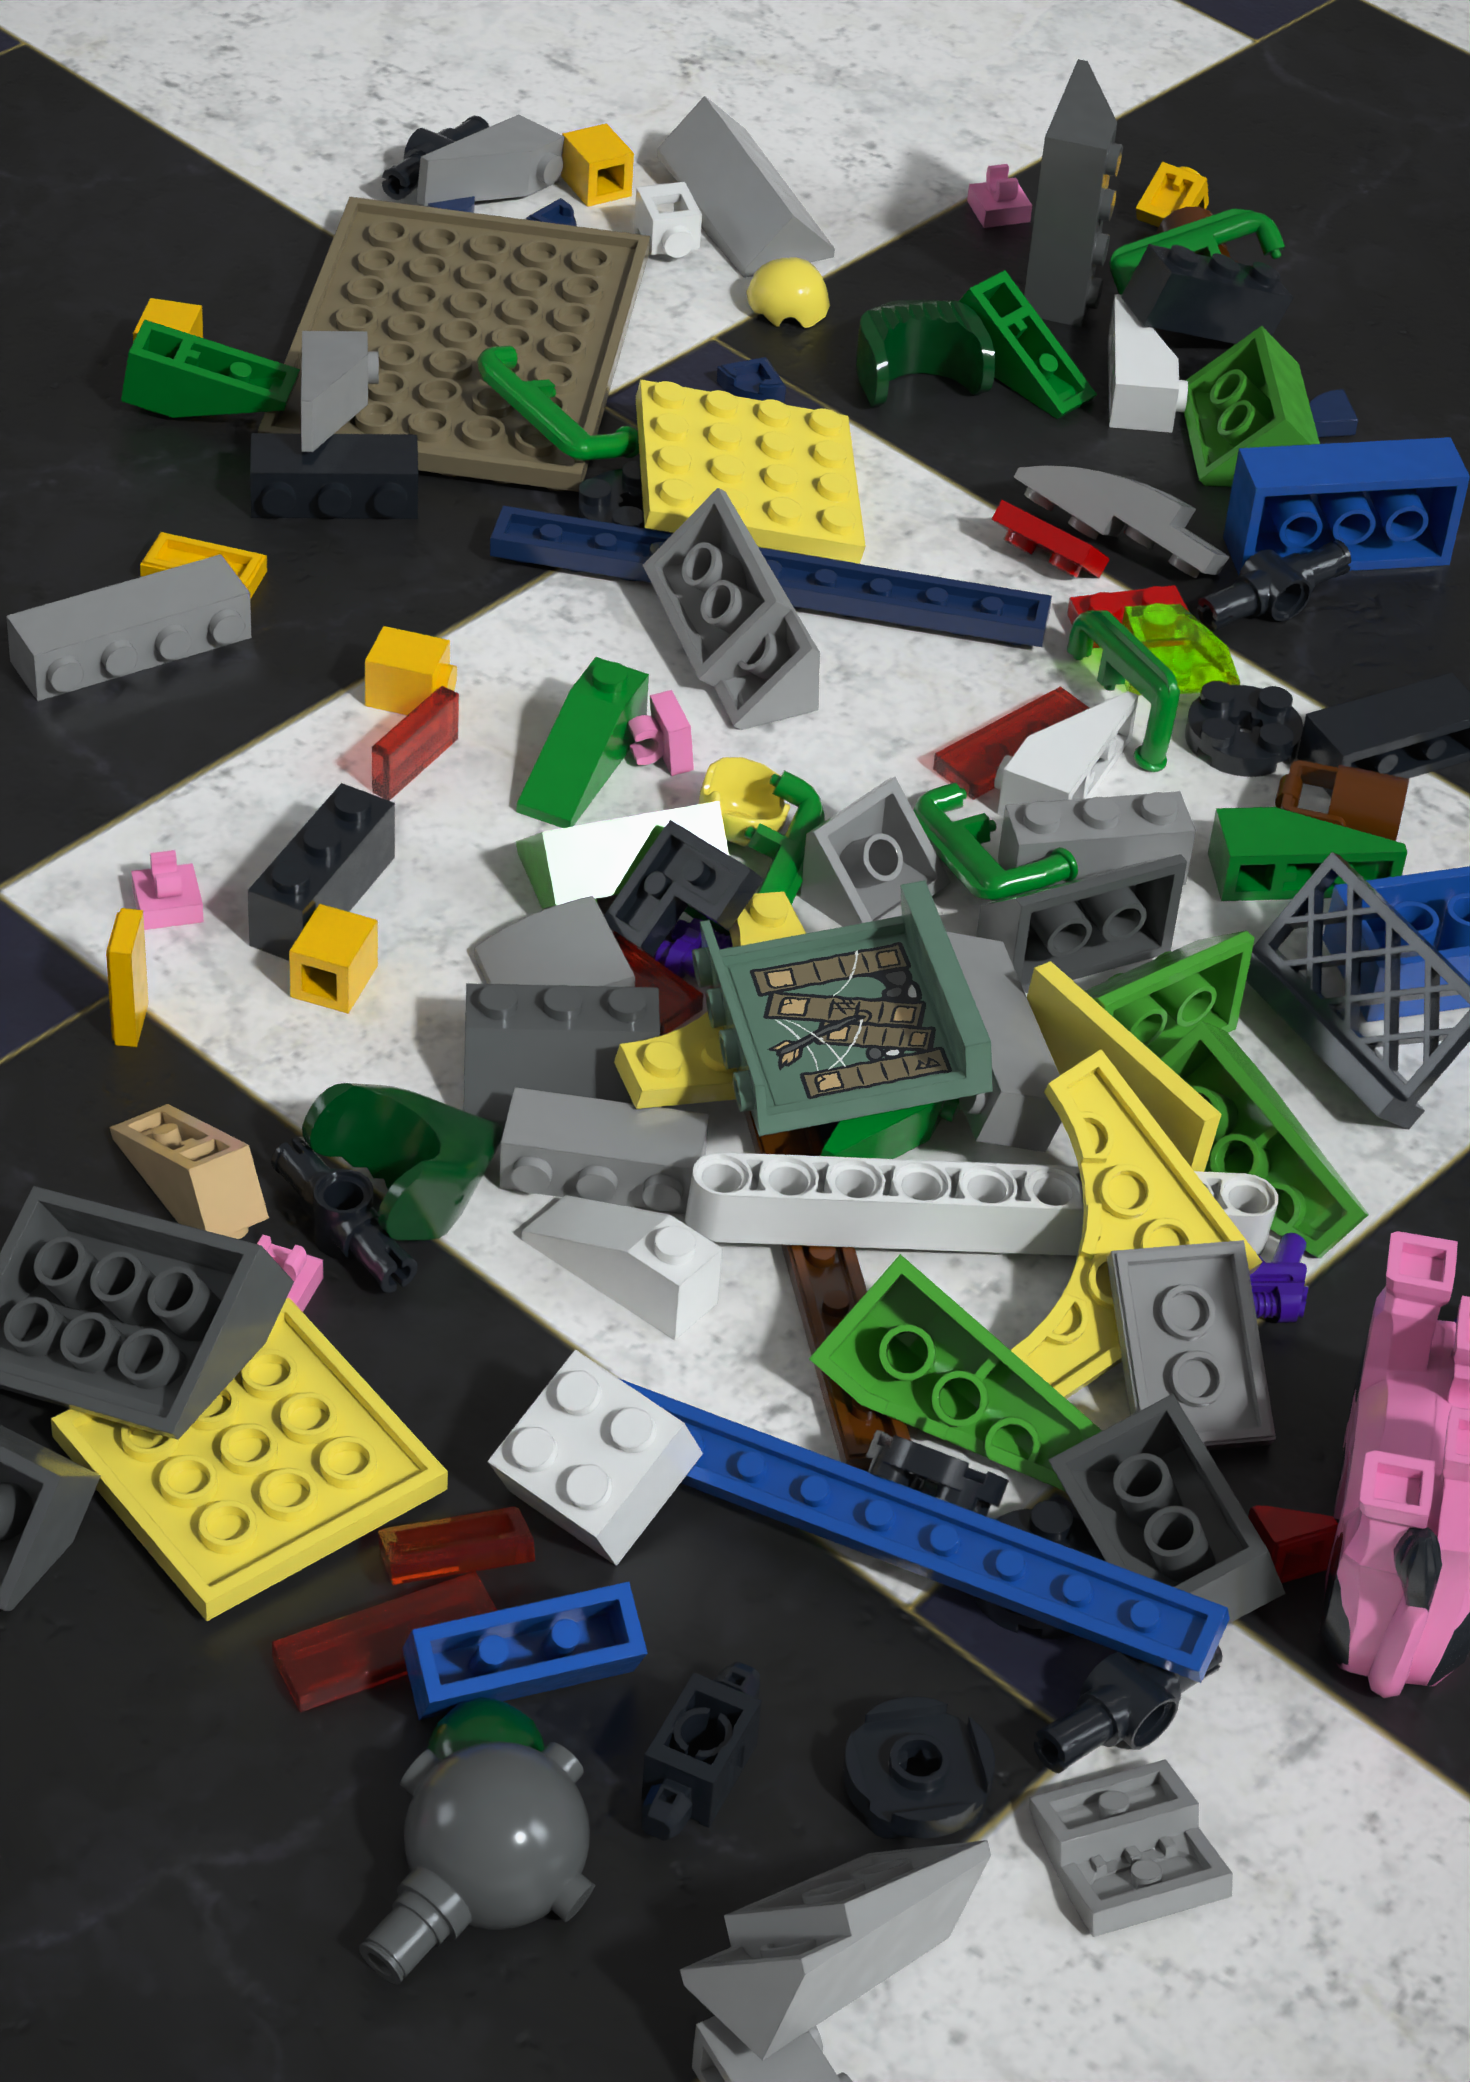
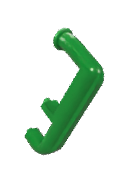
[1109,209,1285,295]
[477,346,639,461]
[1067,610,1180,772]
[684,770,825,935]
[913,783,1078,901]

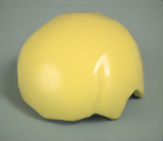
[746,257,830,328]
[698,757,790,846]

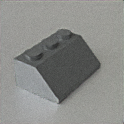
[976,854,1187,993]
[463,983,660,1130]
[1049,1394,1285,1624]
[0,1425,101,1611]

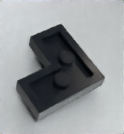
[604,819,764,957]

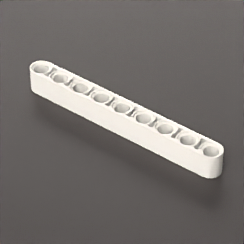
[685,1152,1278,1256]

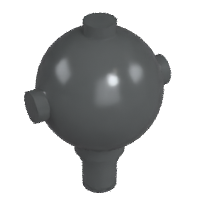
[359,1741,595,1985]

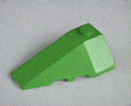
[1161,1021,1369,1258]
[809,1254,1102,1492]

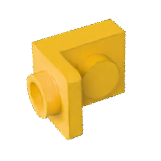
[1136,162,1209,227]

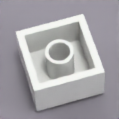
[487,1349,703,1566]

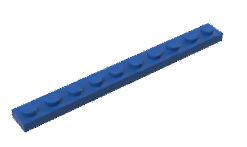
[620,1379,1230,1683]

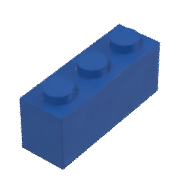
[402,1582,648,1720]

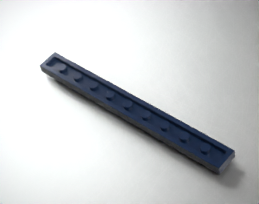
[490,505,1052,647]

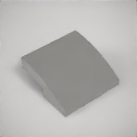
[474,895,635,987]
[1029,1759,1233,1937]

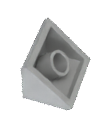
[800,777,952,927]

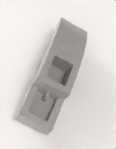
[1014,465,1230,578]

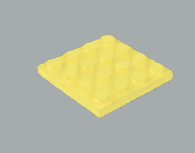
[636,379,866,564]
[51,1297,448,1621]

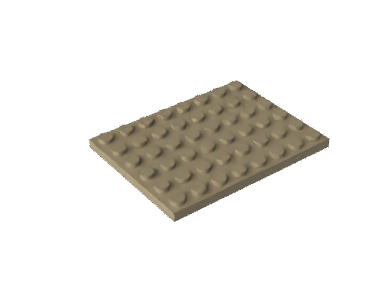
[258,197,650,492]

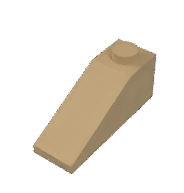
[109,1104,269,1239]

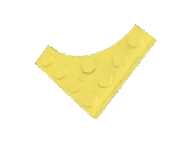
[614,891,806,1109]
[1011,1049,1263,1399]

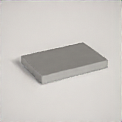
[1107,1240,1276,1451]

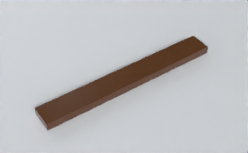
[744,1110,911,1472]

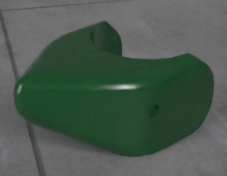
[856,300,995,407]
[302,1083,504,1240]

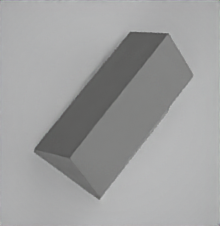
[657,96,835,278]
[643,488,820,730]
[680,1840,991,2061]

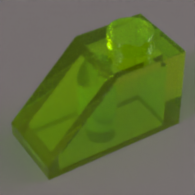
[1122,603,1240,695]

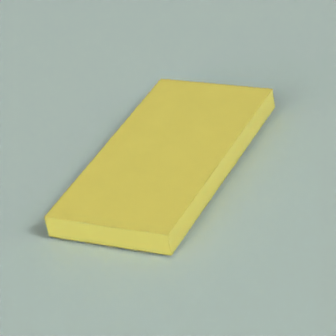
[1027,961,1222,1172]

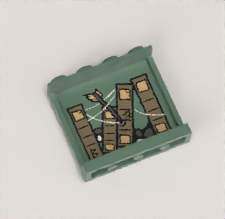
[692,880,993,1136]

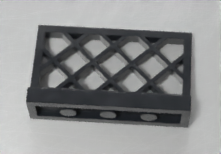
[1246,852,1470,1129]

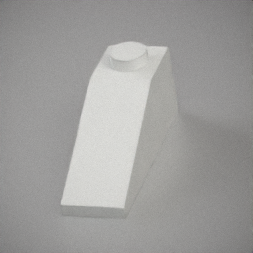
[1108,294,1188,433]
[994,691,1139,817]
[522,1195,723,1340]

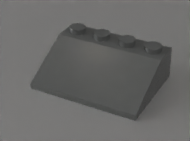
[1024,59,1123,327]
[0,1186,294,1440]

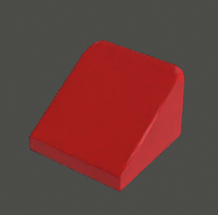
[1248,1505,1338,1583]

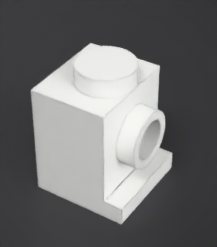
[634,182,702,258]

